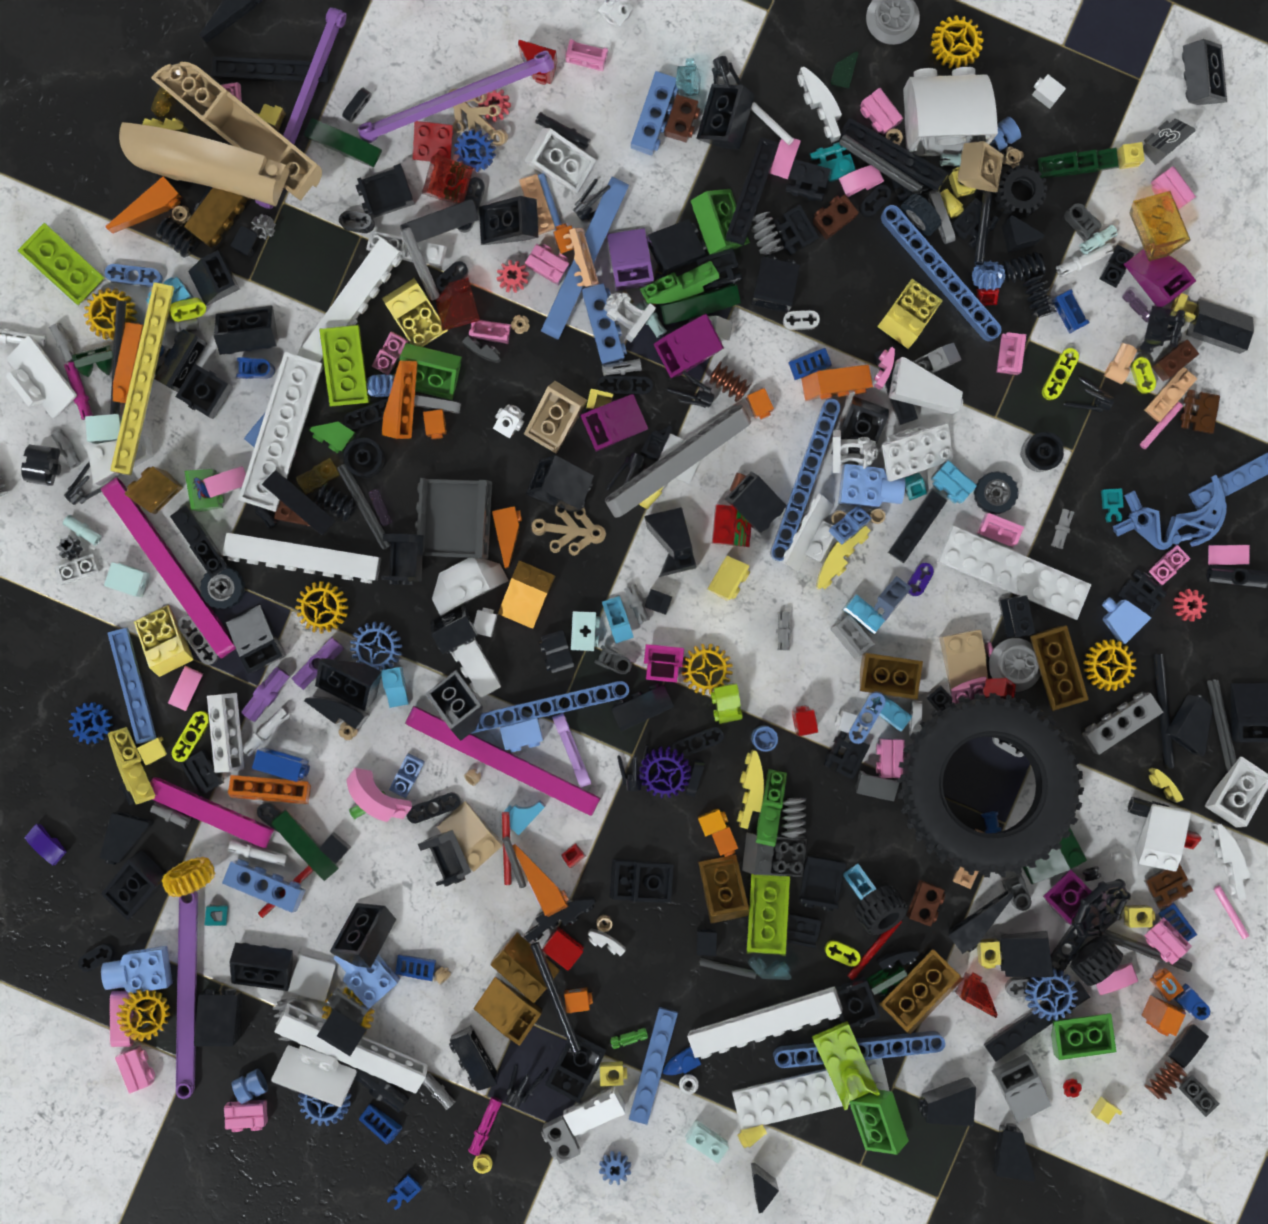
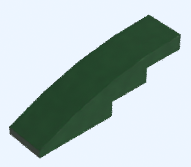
[304,118,382,168]
[1038,147,1119,178]
[661,284,741,324]
[271,809,339,881]

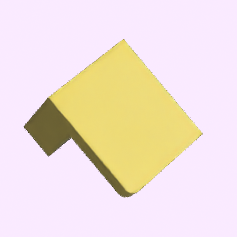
[257,104,286,131]
[1170,293,1197,322]
[586,389,613,410]
[137,737,167,765]
[1091,1096,1123,1125]

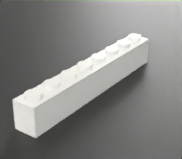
[296,237,403,373]
[222,533,381,584]
[687,986,843,1059]
[274,1003,428,1094]

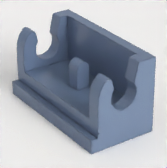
[874,576,912,620]

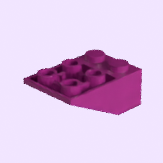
[1124,243,1196,308]
[653,314,724,378]
[580,394,648,452]

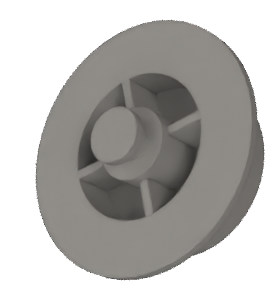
[866,0,920,45]
[989,638,1041,692]

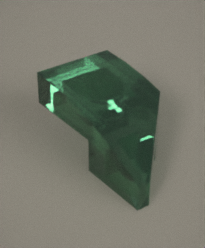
[830,51,859,89]

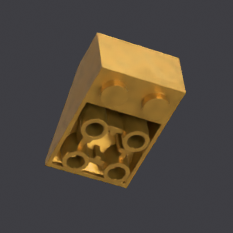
[124,466,183,514]
[473,977,542,1046]

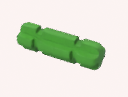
[610,1028,648,1049]

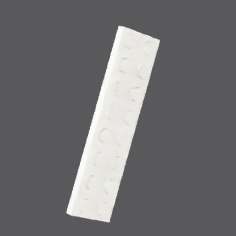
[238,352,323,512]
[937,526,1091,620]
[732,1058,889,1130]

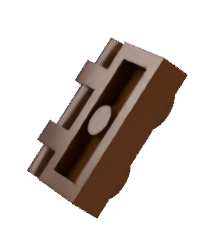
[1180,390,1220,434]
[1144,863,1193,909]

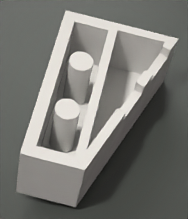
[87,436,153,486]
[451,639,501,698]
[563,1086,625,1136]

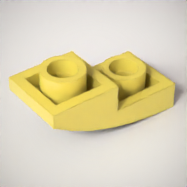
[142,118,188,133]
[1149,768,1184,803]

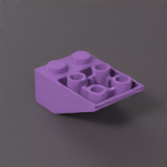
[607,228,654,291]

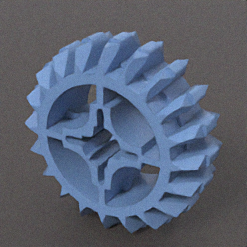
[350,622,402,671]
[1025,968,1078,1021]
[298,1093,351,1126]

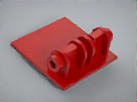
[413,121,454,164]

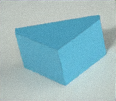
[843,864,876,900]

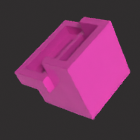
[644,644,684,683]

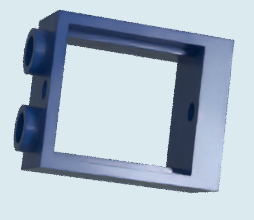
[252,747,310,782]

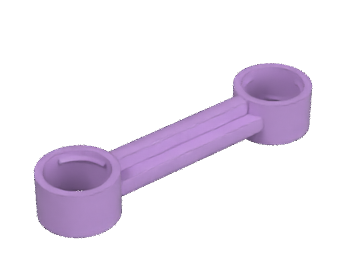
[552,713,592,788]

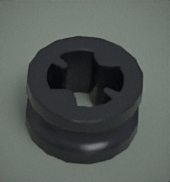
[1082,866,1102,881]

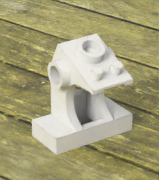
[603,292,656,342]
[833,430,878,473]

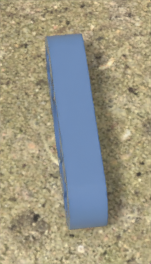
[105,264,163,287]
[849,692,886,744]

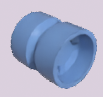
[989,117,1021,152]
[751,725,778,752]
[232,1069,268,1104]

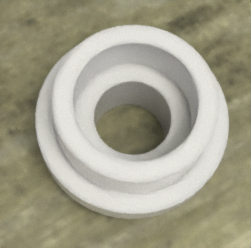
[679,1074,698,1094]

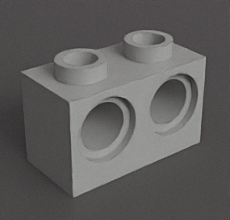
[541,1115,581,1164]

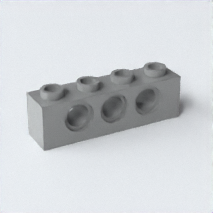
[1082,692,1163,755]

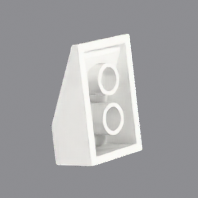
[524,128,596,194]
[1205,757,1268,827]
[1135,804,1191,871]

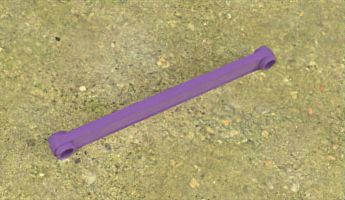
[255,8,346,209]
[358,51,554,143]
[176,891,198,1099]

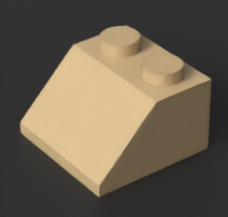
[958,141,1004,192]

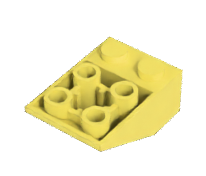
[382,278,448,347]
[878,279,943,349]
[707,556,750,601]
[134,605,194,677]

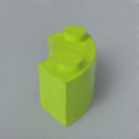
[711,683,742,724]

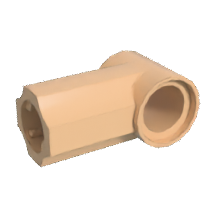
[1104,343,1137,384]

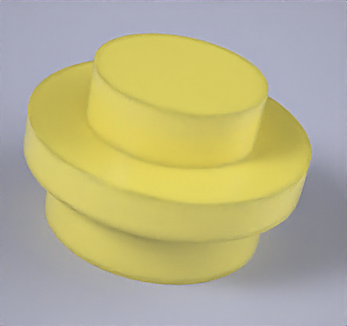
[473,1154,492,1174]

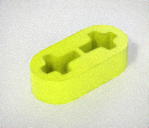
[169,298,206,322]
[1130,357,1156,394]
[824,940,860,967]

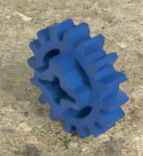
[454,128,496,172]
[69,702,113,744]

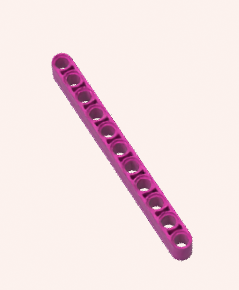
[101,477,236,659]
[405,706,601,816]

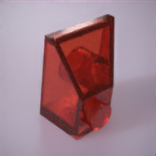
[436,278,480,331]
[955,972,998,1018]

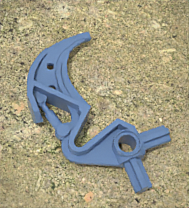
[1112,475,1227,550]

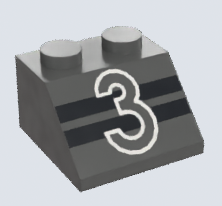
[1143,118,1196,165]

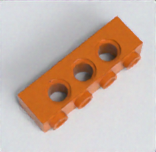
[228,775,311,804]

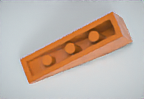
[105,176,183,234]
[113,322,144,403]
[382,360,417,439]
[512,844,569,917]

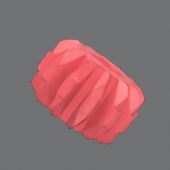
[478,89,511,122]
[496,260,529,293]
[1173,589,1207,621]

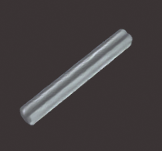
[400,228,440,300]

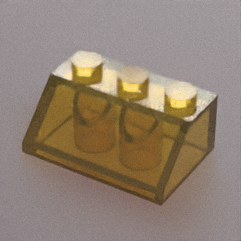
[1129,191,1191,261]

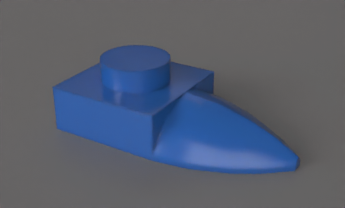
[663,1046,701,1075]

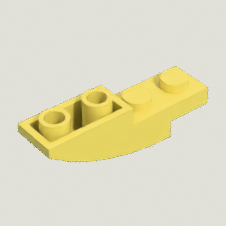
[816,525,870,590]
[108,727,155,804]
[737,749,764,829]

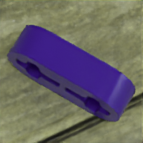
[907,563,934,597]

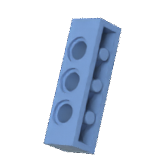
[631,71,679,156]
[582,283,627,364]
[222,859,306,913]

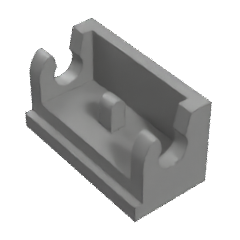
[831,615,874,659]

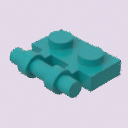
[810,142,856,182]

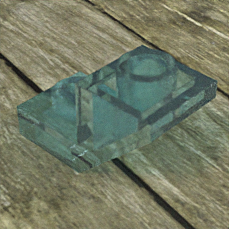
[748,956,792,980]

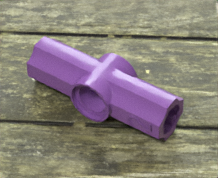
[291,637,345,690]
[241,666,290,722]

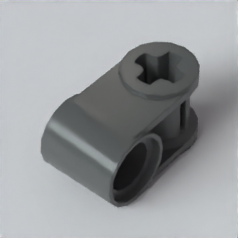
[1064,203,1102,241]
[594,645,632,674]
[1001,873,1032,911]

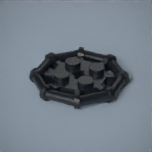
[1071,879,1131,939]

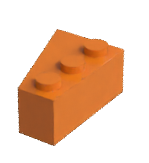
[801,364,873,401]
[1141,995,1186,1036]

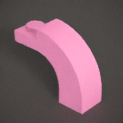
[346,768,412,822]

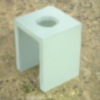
[85,414,122,444]
[104,562,150,597]

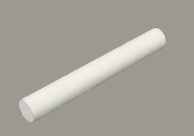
[751,102,794,145]

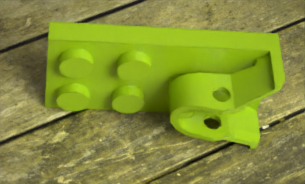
[17,223,104,306]
[319,325,371,406]
[747,874,790,956]
[812,1021,880,1110]

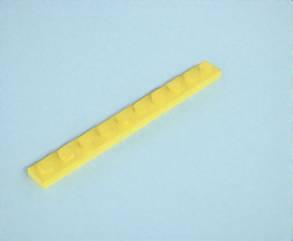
[110,282,174,476]

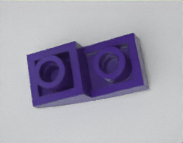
[25,824,67,865]

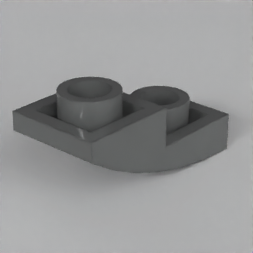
[462,336,501,363]
[1179,1075,1220,1117]

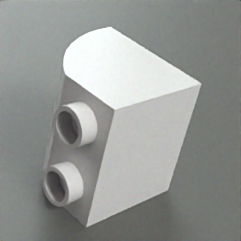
[904,67,998,156]

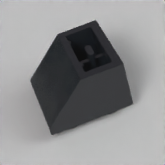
[188,251,240,306]

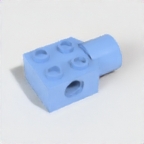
[838,464,905,508]
[101,946,173,993]
[333,954,400,1009]

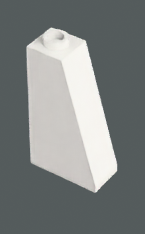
[889,357,963,414]

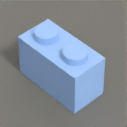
[500,718,543,753]

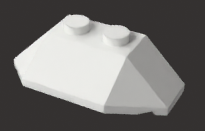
[432,558,509,616]

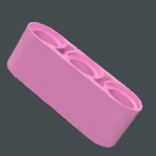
[110,991,134,1047]

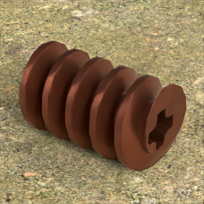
[709,361,752,402]
[1144,1058,1188,1100]

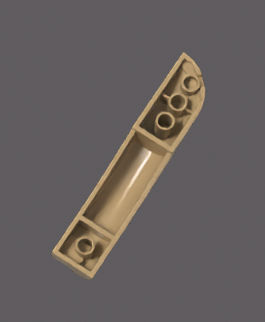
[151,62,322,201]
[119,122,290,206]

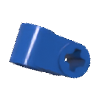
[236,357,275,379]
[1173,983,1211,1020]

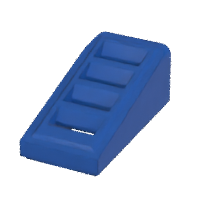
[788,348,832,380]
[1158,903,1197,941]
[395,955,436,981]
[359,1104,402,1145]

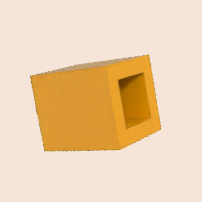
[698,808,728,837]

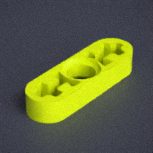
[1042,348,1079,400]
[172,711,210,762]

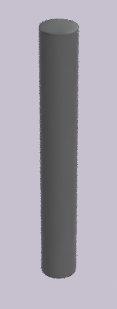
[502,837,526,888]
[699,958,757,979]

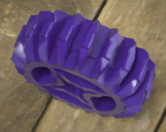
[639,747,691,798]

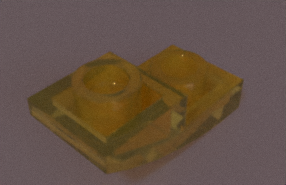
[151,87,173,118]
[296,458,340,495]

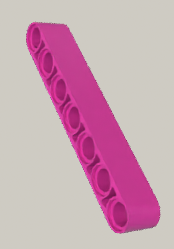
[150,777,274,848]

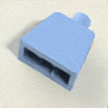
[1102,597,1151,644]

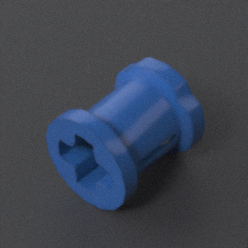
[981,811,1001,833]

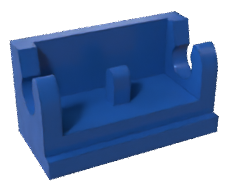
[1052,289,1090,334]

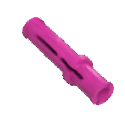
[64,362,93,420]
[468,1097,502,1156]

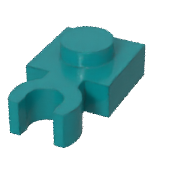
[1101,488,1123,522]

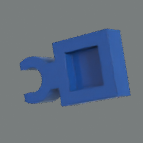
[387,1174,422,1210]

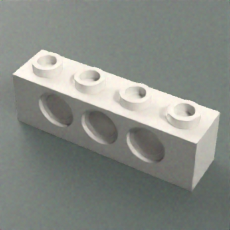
[207,693,245,773]

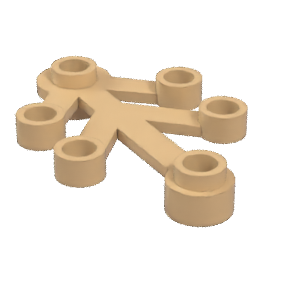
[449,88,508,146]
[532,506,606,556]

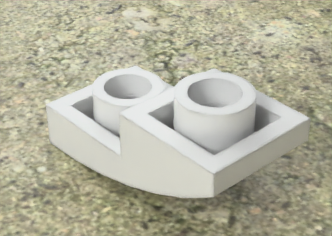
[55,554,99,585]
[588,929,626,956]

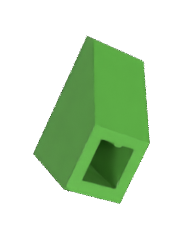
[310,422,357,453]

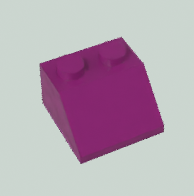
[1043,870,1092,925]

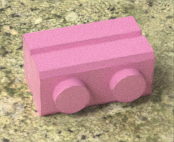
[860,88,903,136]
[1151,166,1196,213]
[525,244,570,286]
[876,738,905,778]
[1144,917,1192,965]
[115,1045,155,1093]
[224,1100,268,1132]

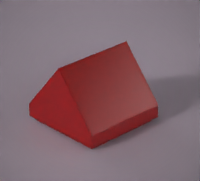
[976,288,999,306]
[1184,830,1202,850]
[561,843,586,868]

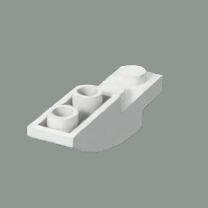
[797,67,842,143]
[366,231,446,266]
[1210,822,1250,900]

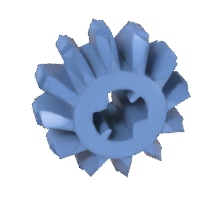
[972,260,1005,291]
[367,374,395,397]
[599,1151,631,1185]

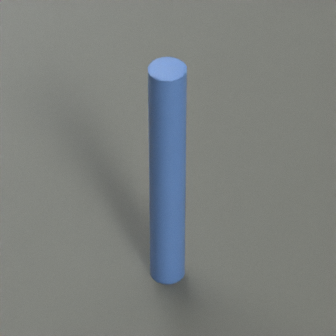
[538,173,562,230]

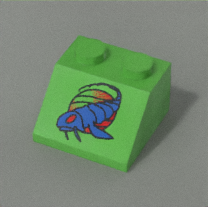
[184,469,224,512]

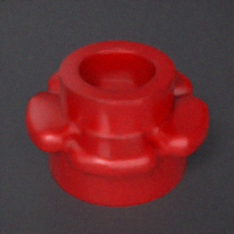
[1063,1079,1082,1098]

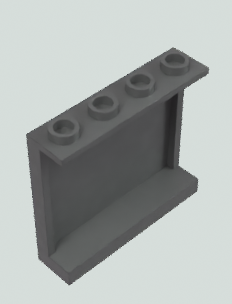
[415,478,492,559]

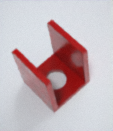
[542,927,584,970]

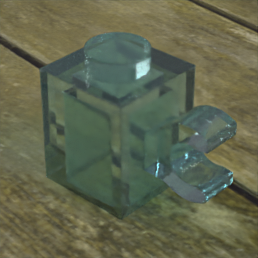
[676,58,701,96]

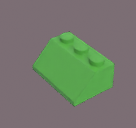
[690,189,750,255]
[399,343,462,400]
[1051,1013,1117,1060]
[849,1090,909,1155]

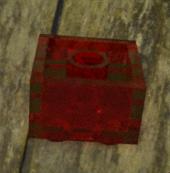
[422,155,473,204]

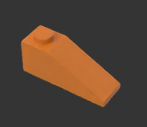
[492,506,522,568]

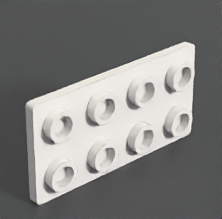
[5,335,77,418]
[882,423,953,482]
[783,494,836,572]
[271,1045,357,1107]

